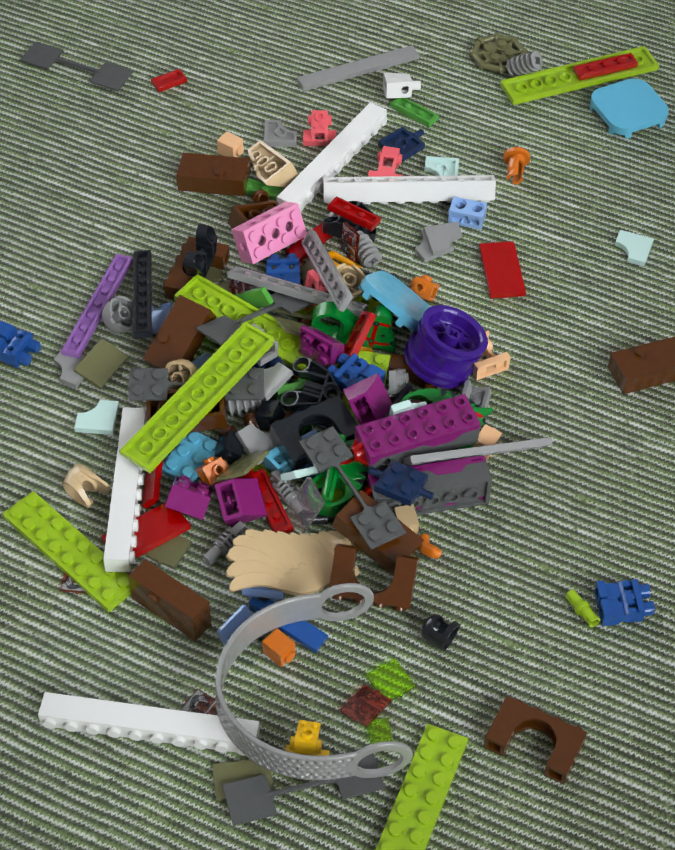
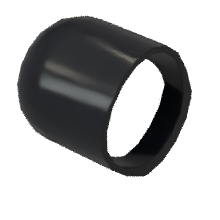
[421,614,461,651]

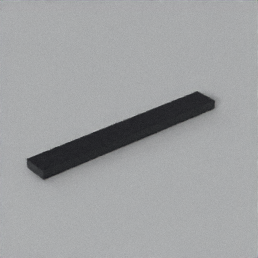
[133,250,152,339]

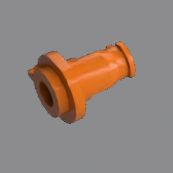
[503,147,530,184]

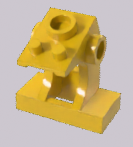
[285,720,330,756]

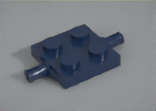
[378,127,425,162]
[369,460,434,506]

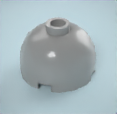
[102,296,133,333]

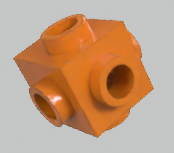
[410,274,440,301]
[195,456,229,485]

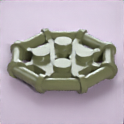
[469,32,528,74]

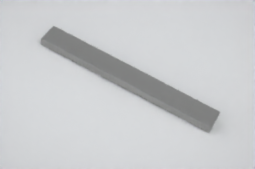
[297,45,420,91]
[301,229,353,312]
[227,266,368,317]
[403,437,553,466]

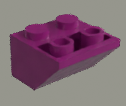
[300,325,344,369]
[343,373,393,425]
[165,475,213,520]
[215,478,267,528]

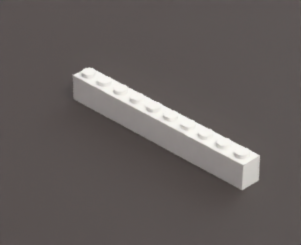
[277,102,388,212]
[323,175,496,204]
[104,408,147,572]
[38,692,260,756]

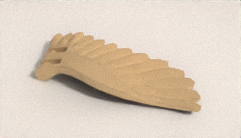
[226,529,360,596]

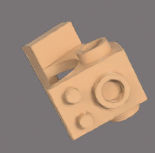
[473,331,510,381]

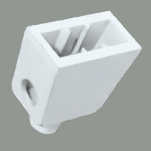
[383,73,421,98]

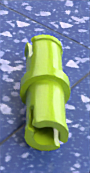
[565,589,600,628]

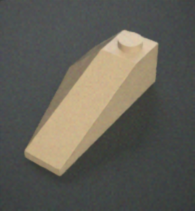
[248,140,299,187]

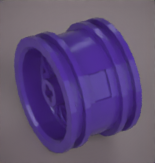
[404,305,488,389]

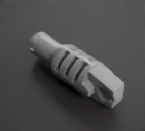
[269,470,309,517]
[202,521,246,567]

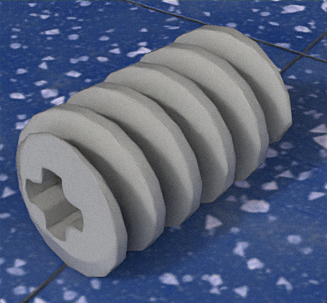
[507,51,542,77]
[348,230,382,268]
[227,399,266,417]

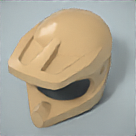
[62,464,111,508]

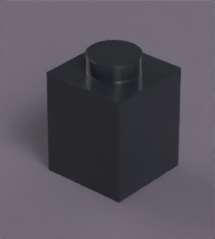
[255,400,285,430]
[214,430,243,465]

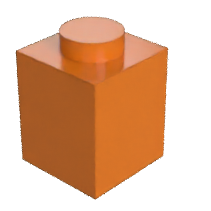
[262,628,296,667]

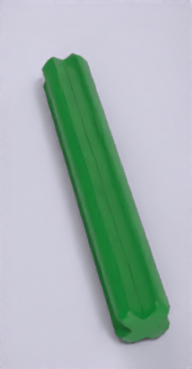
[322,433,346,502]

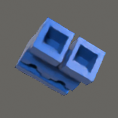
[266,254,301,295]
[0,321,41,368]
[328,353,386,392]
[594,579,655,626]

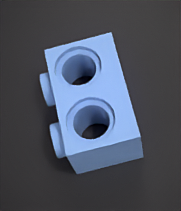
[448,197,487,230]

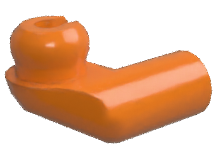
[420,534,442,559]

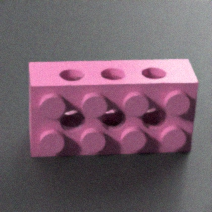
[231,201,307,264]

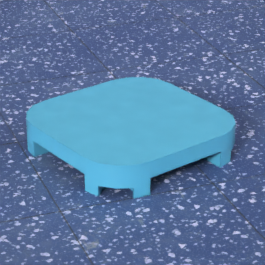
[590,79,669,138]
[358,271,431,333]

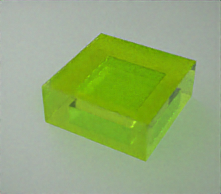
[367,718,392,744]

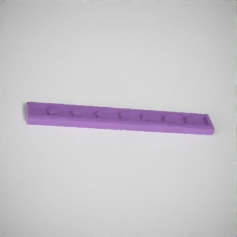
[61,254,133,359]

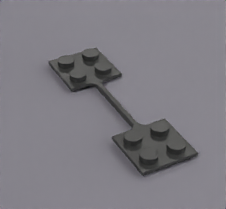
[20,41,133,91]
[196,292,314,345]
[128,368,264,401]
[299,426,406,550]
[222,753,385,826]

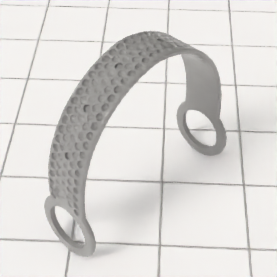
[215,583,413,780]

